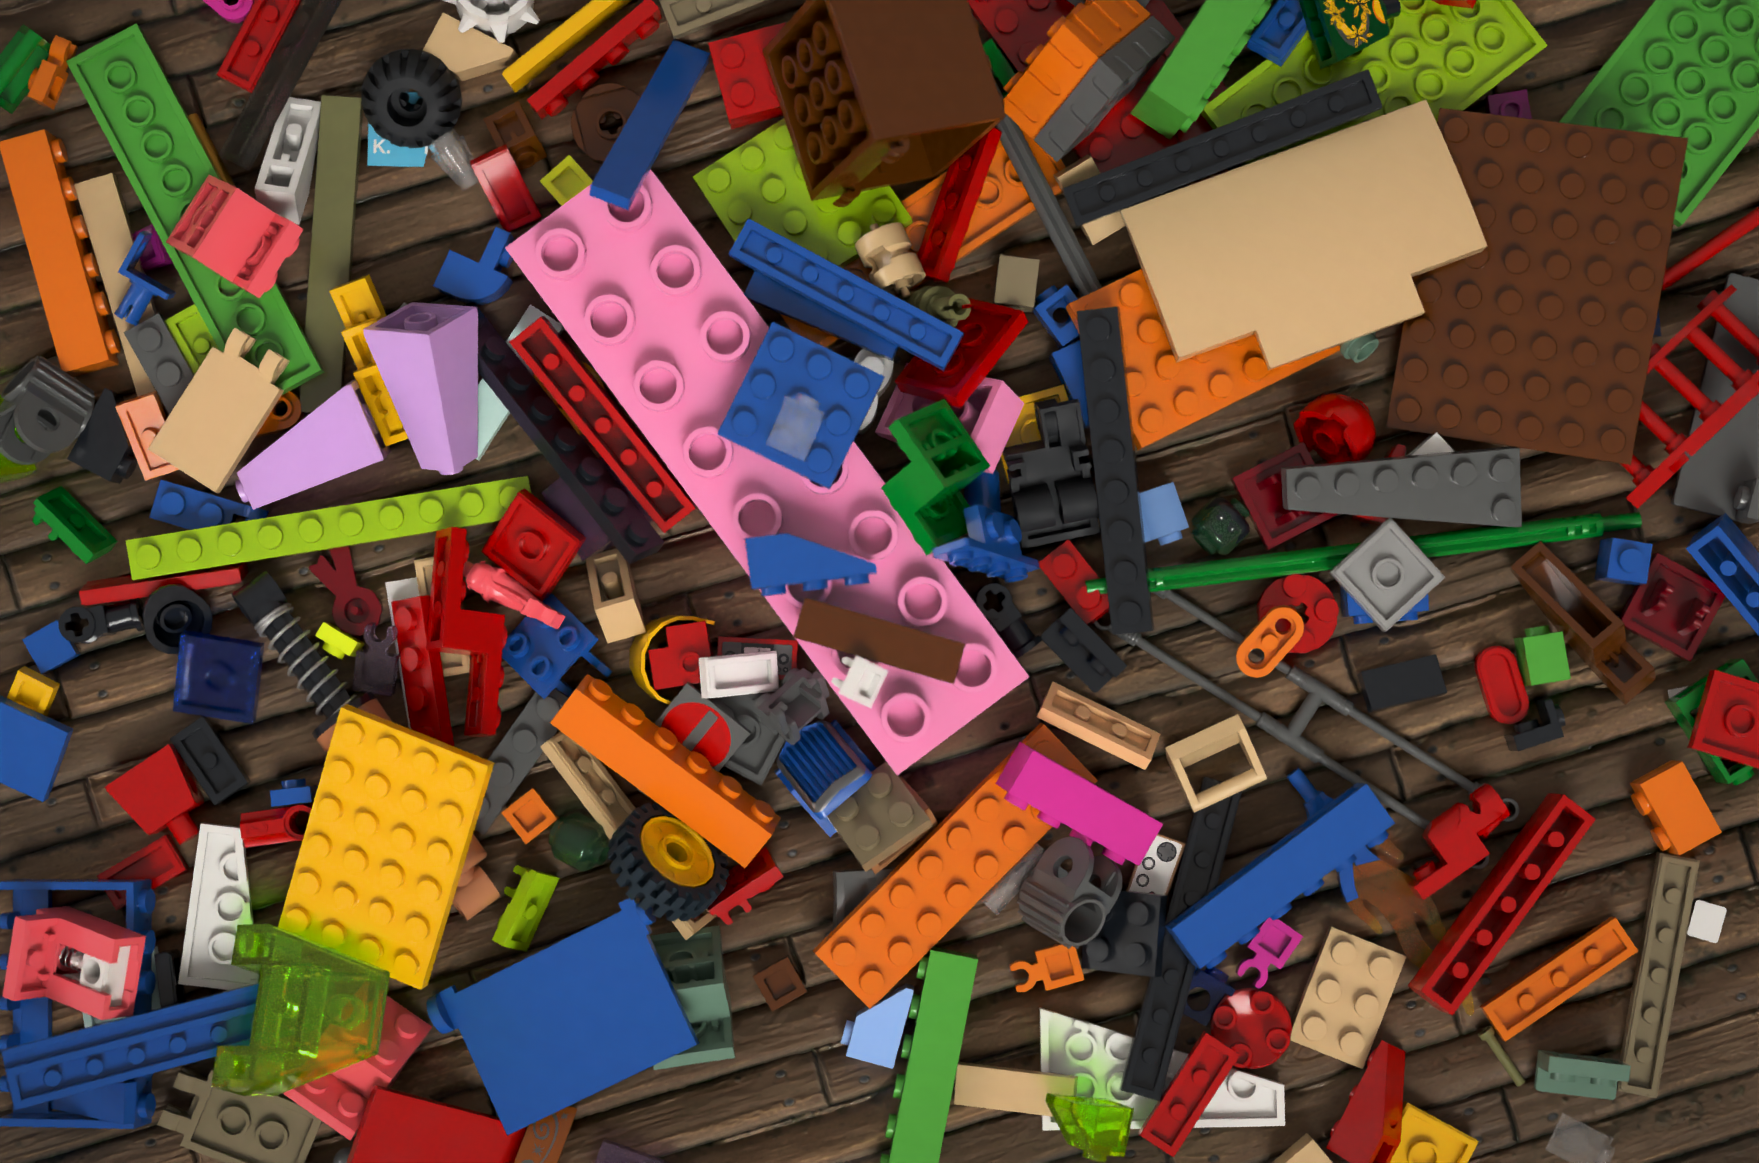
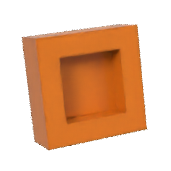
[501,787,559,844]

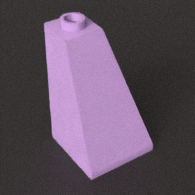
[363,302,478,475]
[235,379,392,510]

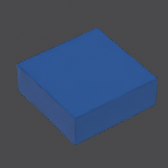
[22,620,81,674]

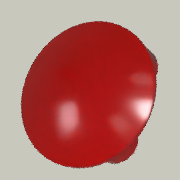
[1211,988,1292,1069]

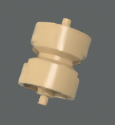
[855,223,926,298]

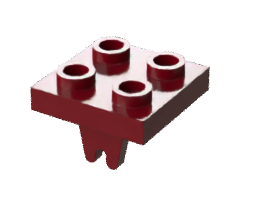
[1230,442,1338,550]
[1619,552,1725,662]

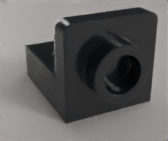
[1504,698,1566,751]

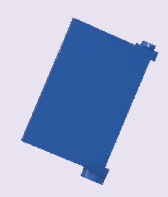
[426,897,699,1135]

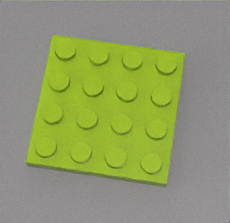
[692,118,913,271]

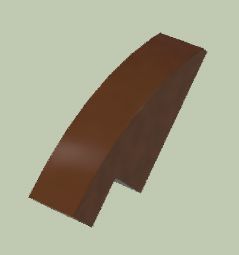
[1510,541,1656,705]

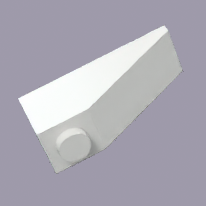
[254,96,321,225]

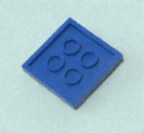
[717,322,885,490]

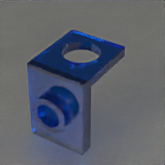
[1183,967,1236,1026]

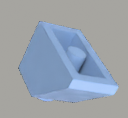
[840,984,914,1069]

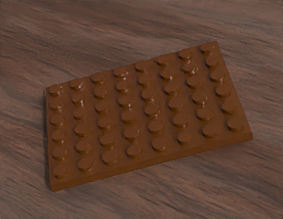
[1386,108,1688,465]

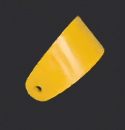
[629,615,715,705]

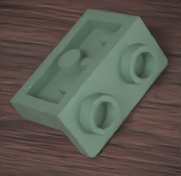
[1534,1050,1631,1100]

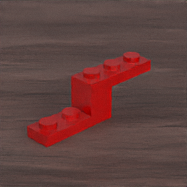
[426,527,508,737]

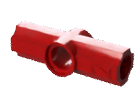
[240,803,313,848]

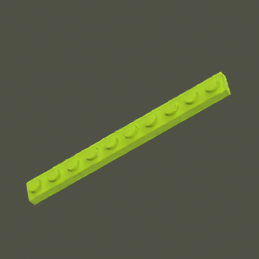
[126,476,532,580]

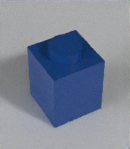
[1594,538,1653,586]

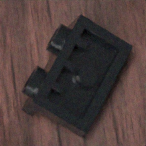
[1041,608,1127,693]

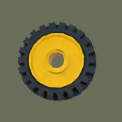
[607,802,729,922]

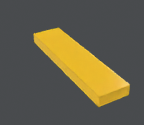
[502,0,632,93]

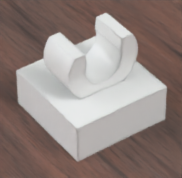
[831,655,888,708]

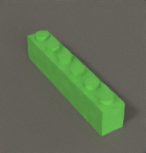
[879,947,978,1163]

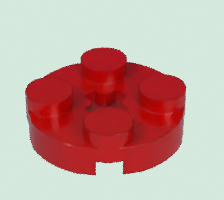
[1257,574,1339,654]

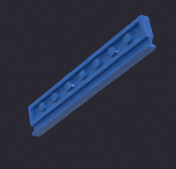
[1,964,342,1110]

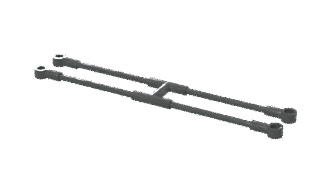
[1093,590,1519,869]

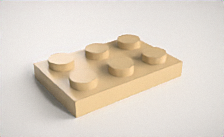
[1290,926,1407,1069]

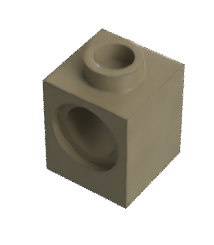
[993,255,1040,313]

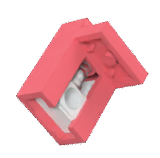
[2,906,146,1020]

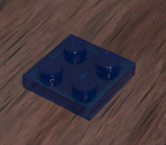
[173,630,264,724]

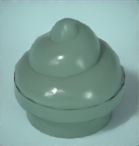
[1340,332,1379,363]

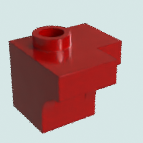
[648,621,714,690]

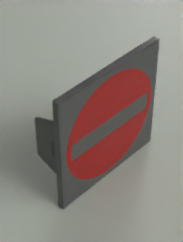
[655,682,751,772]

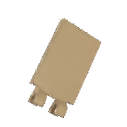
[148,327,290,493]

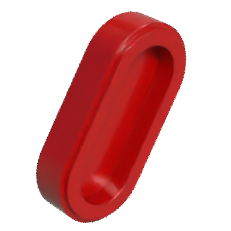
[1474,646,1529,724]

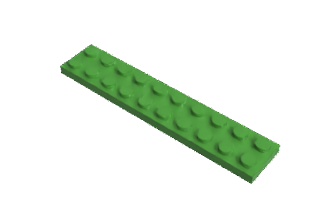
[66,23,324,396]

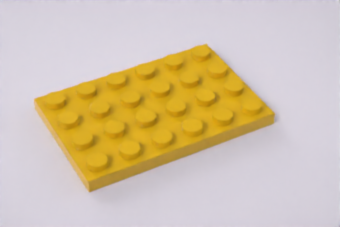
[277,704,494,990]

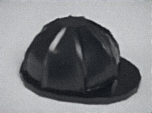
[143,584,213,654]

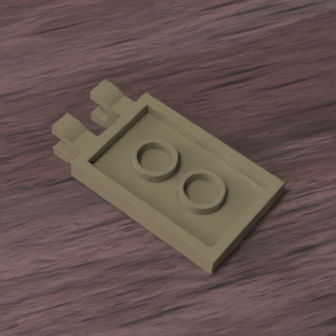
[157,1066,322,1163]

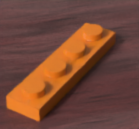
[1479,916,1638,1042]

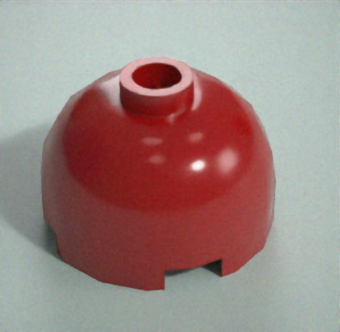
[1293,393,1376,463]

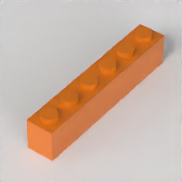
[0,129,121,377]
[550,673,781,868]

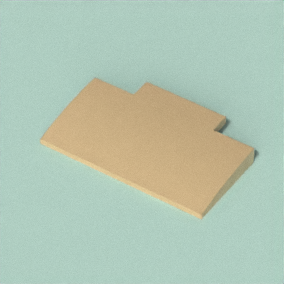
[1121,100,1487,370]

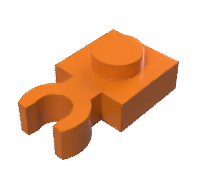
[28,35,78,110]
[1009,943,1085,992]

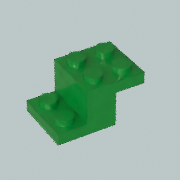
[881,399,990,556]

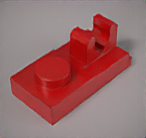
[707,846,784,925]

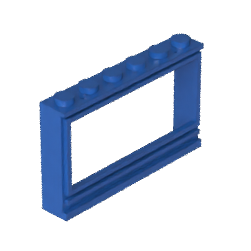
[0,879,156,1129]

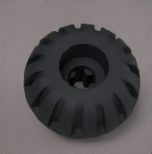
[361,48,462,148]

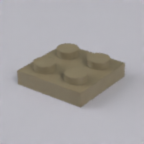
[827,762,933,872]

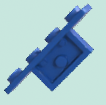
[932,504,1040,583]

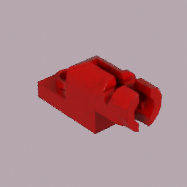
[1407,783,1510,900]

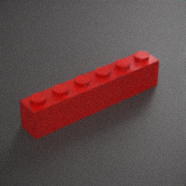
[509,316,696,533]
[1408,793,1596,1016]

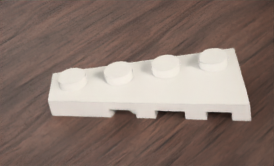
[178,822,260,990]

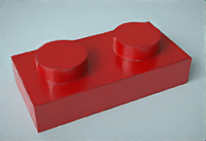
[1039,539,1110,626]

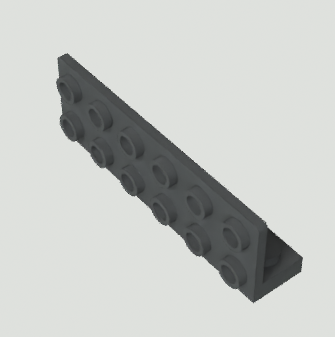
[1671,273,1759,524]

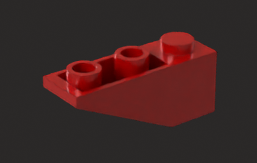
[1326,1040,1406,1163]

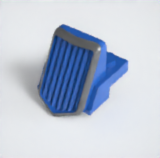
[774,720,876,837]

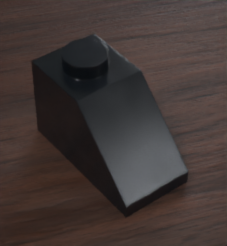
[67,388,138,484]

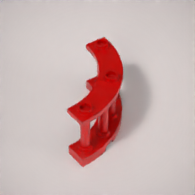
[1619,284,1759,509]

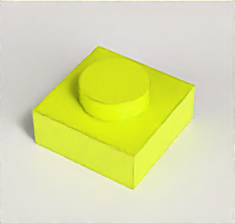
[540,155,593,206]
[315,622,365,659]

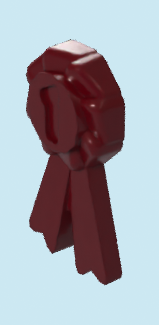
[309,546,383,636]

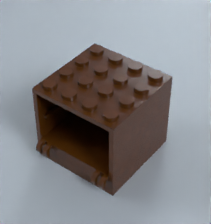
[762,0,1006,207]

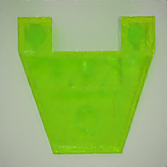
[211,924,390,1096]

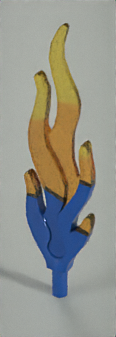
[1287,767,1474,1016]

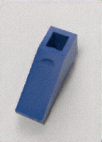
[745,533,877,597]

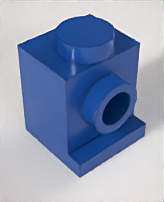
[1033,284,1080,350]

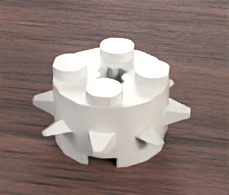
[442,0,540,43]

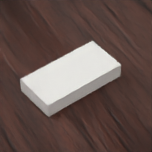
[699,651,779,698]

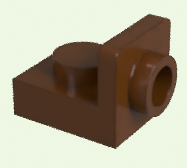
[484,101,547,171]

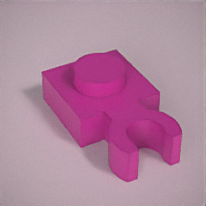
[1235,917,1303,989]

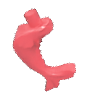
[463,561,565,630]

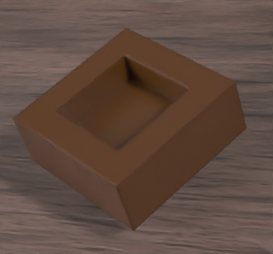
[753,955,808,1012]

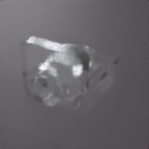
[766,393,825,462]
[1545,1113,1615,1163]

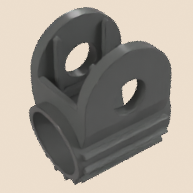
[0,355,95,465]
[1017,837,1122,949]

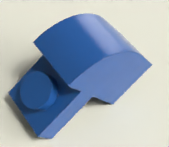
[433,227,516,305]

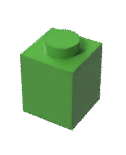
[1514,625,1571,686]

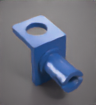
[114,231,176,326]

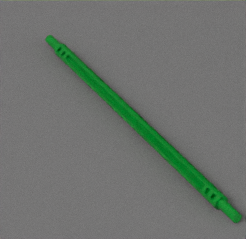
[1085,512,1642,594]

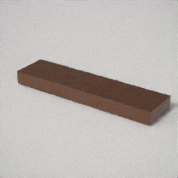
[793,597,965,684]

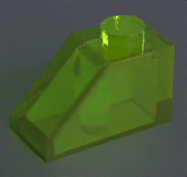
[1045,1093,1134,1162]

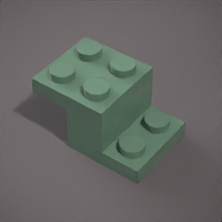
[650,925,735,1070]

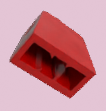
[105,744,204,845]

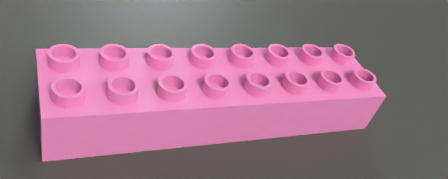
[505,169,1029,775]

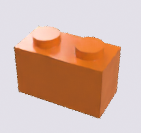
[1630,760,1722,856]

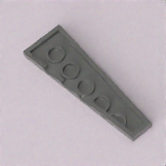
[1281,446,1522,527]

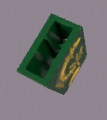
[1299,0,1401,69]

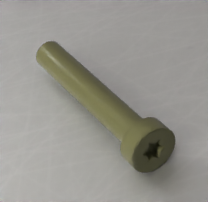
[1478,1026,1525,1087]

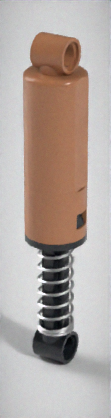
[231,571,500,921]

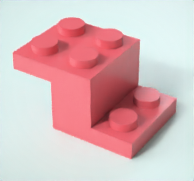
[166,175,304,299]
[283,981,432,1140]

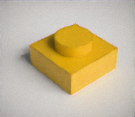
[7,666,60,716]

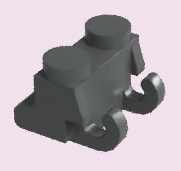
[753,668,830,745]

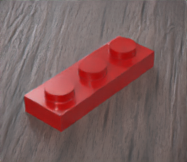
[1138,1031,1240,1158]

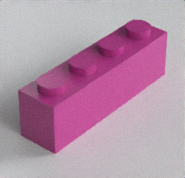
[996,742,1163,866]

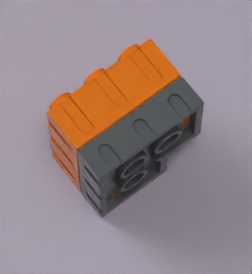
[1003,0,1176,162]

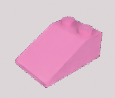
[875,363,1024,474]

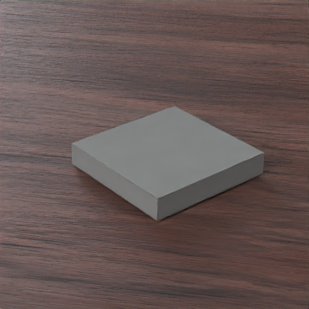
[1329,518,1445,632]

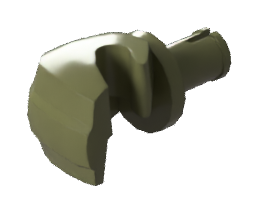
[897,285,971,327]

